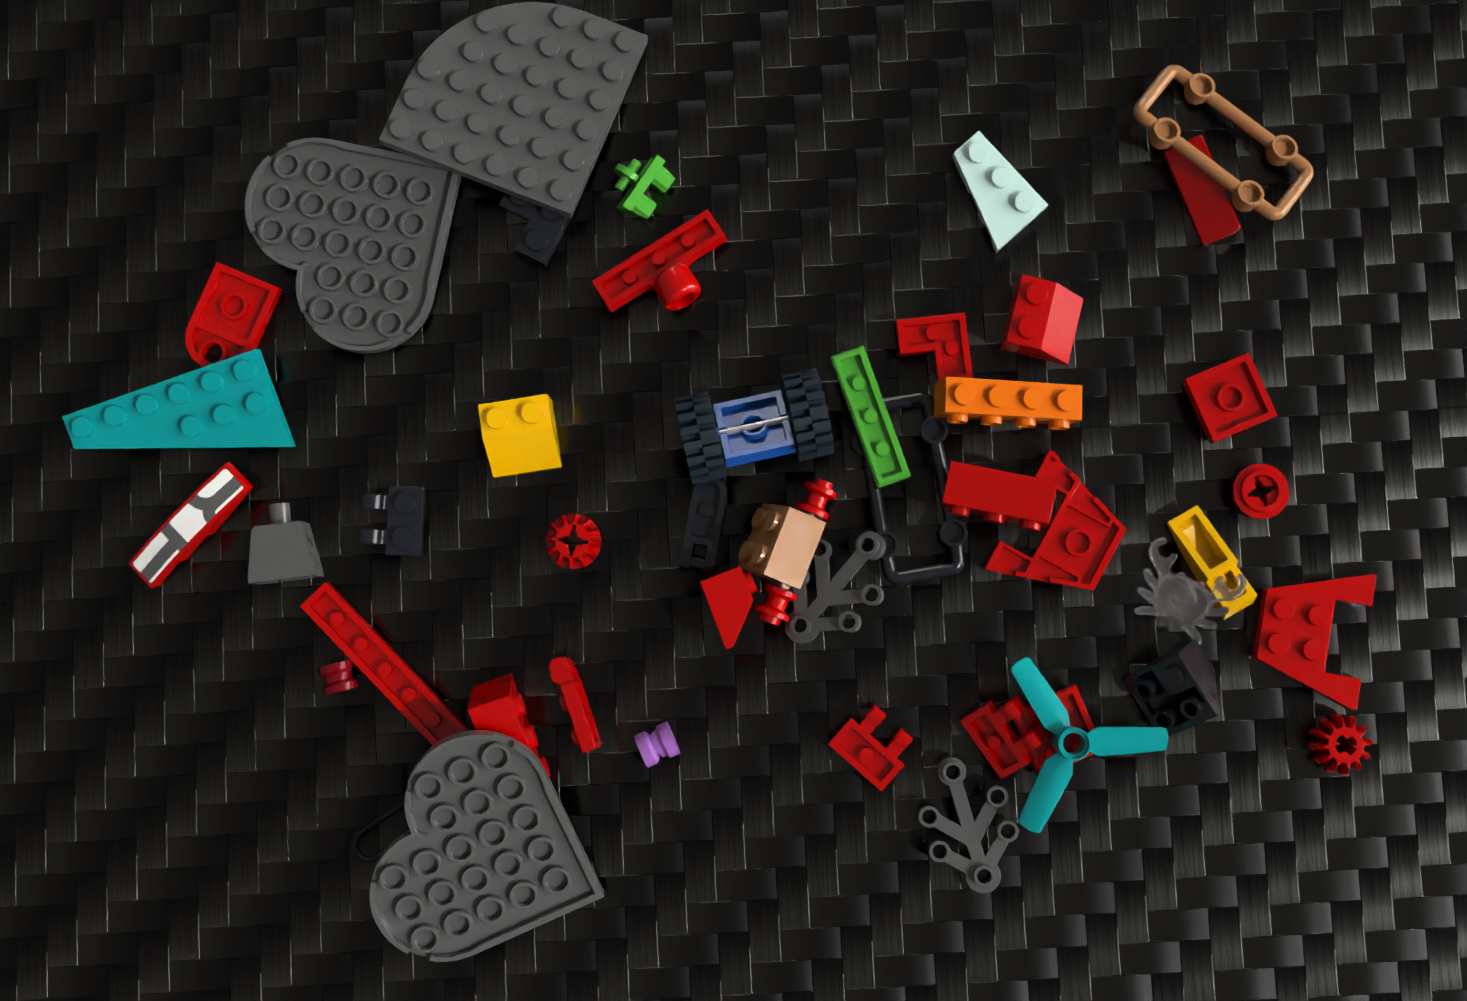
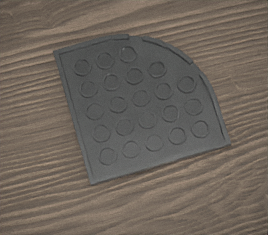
[379,2,648,218]

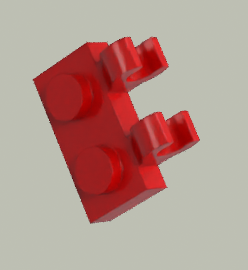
[960,695,1048,779]
[828,705,913,792]

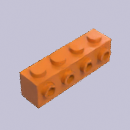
[934,376,1083,430]

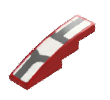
[128,462,253,589]

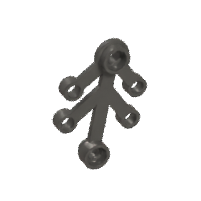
[785,531,886,644]
[917,757,1019,893]

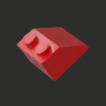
[1000,274,1083,366]
[700,566,758,649]

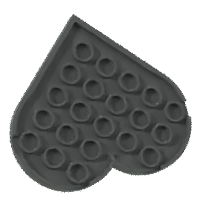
[245,138,462,354]
[369,730,604,962]

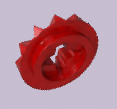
[1232,464,1289,519]
[545,514,602,569]

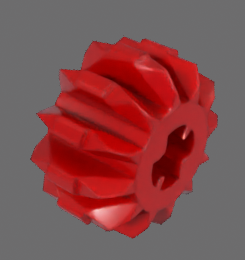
[1307,714,1373,775]

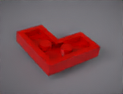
[895,312,973,382]

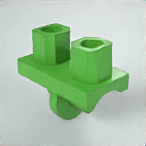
[614,155,675,220]

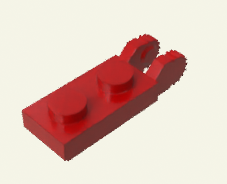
[548,656,602,753]

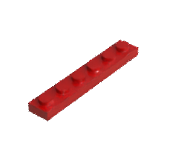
[300,582,471,746]

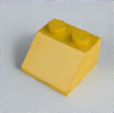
[478,394,562,478]

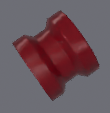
[317,660,359,696]

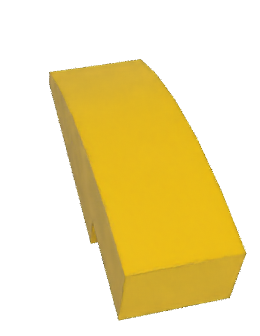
[1167,505,1257,620]

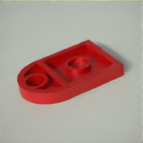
[185,262,283,367]

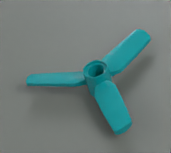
[1010,657,1169,833]

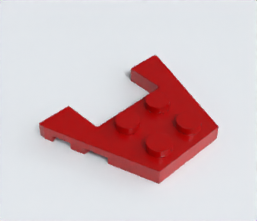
[983,450,1127,591]
[1252,574,1377,710]

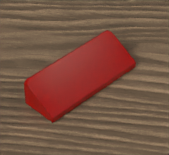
[1163,135,1241,247]

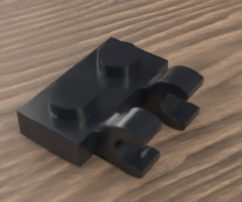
[360,486,426,557]

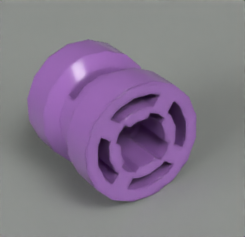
[634,721,680,768]

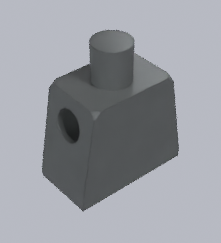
[248,503,324,585]

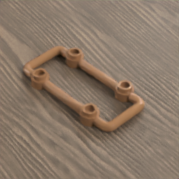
[1133,64,1314,221]

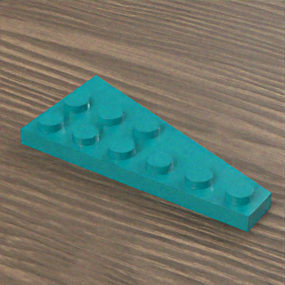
[62,349,296,449]

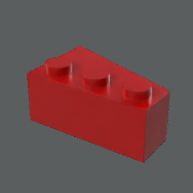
[942,461,1058,531]
[468,673,551,777]

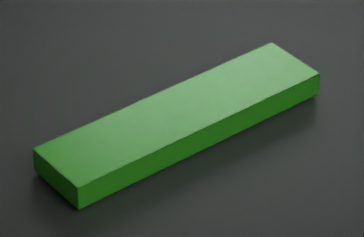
[830,346,911,489]

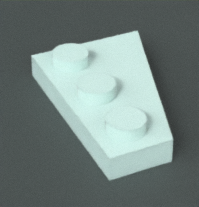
[952,131,1048,252]

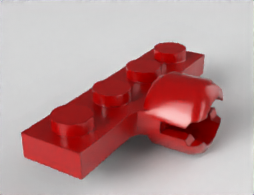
[592,209,727,313]

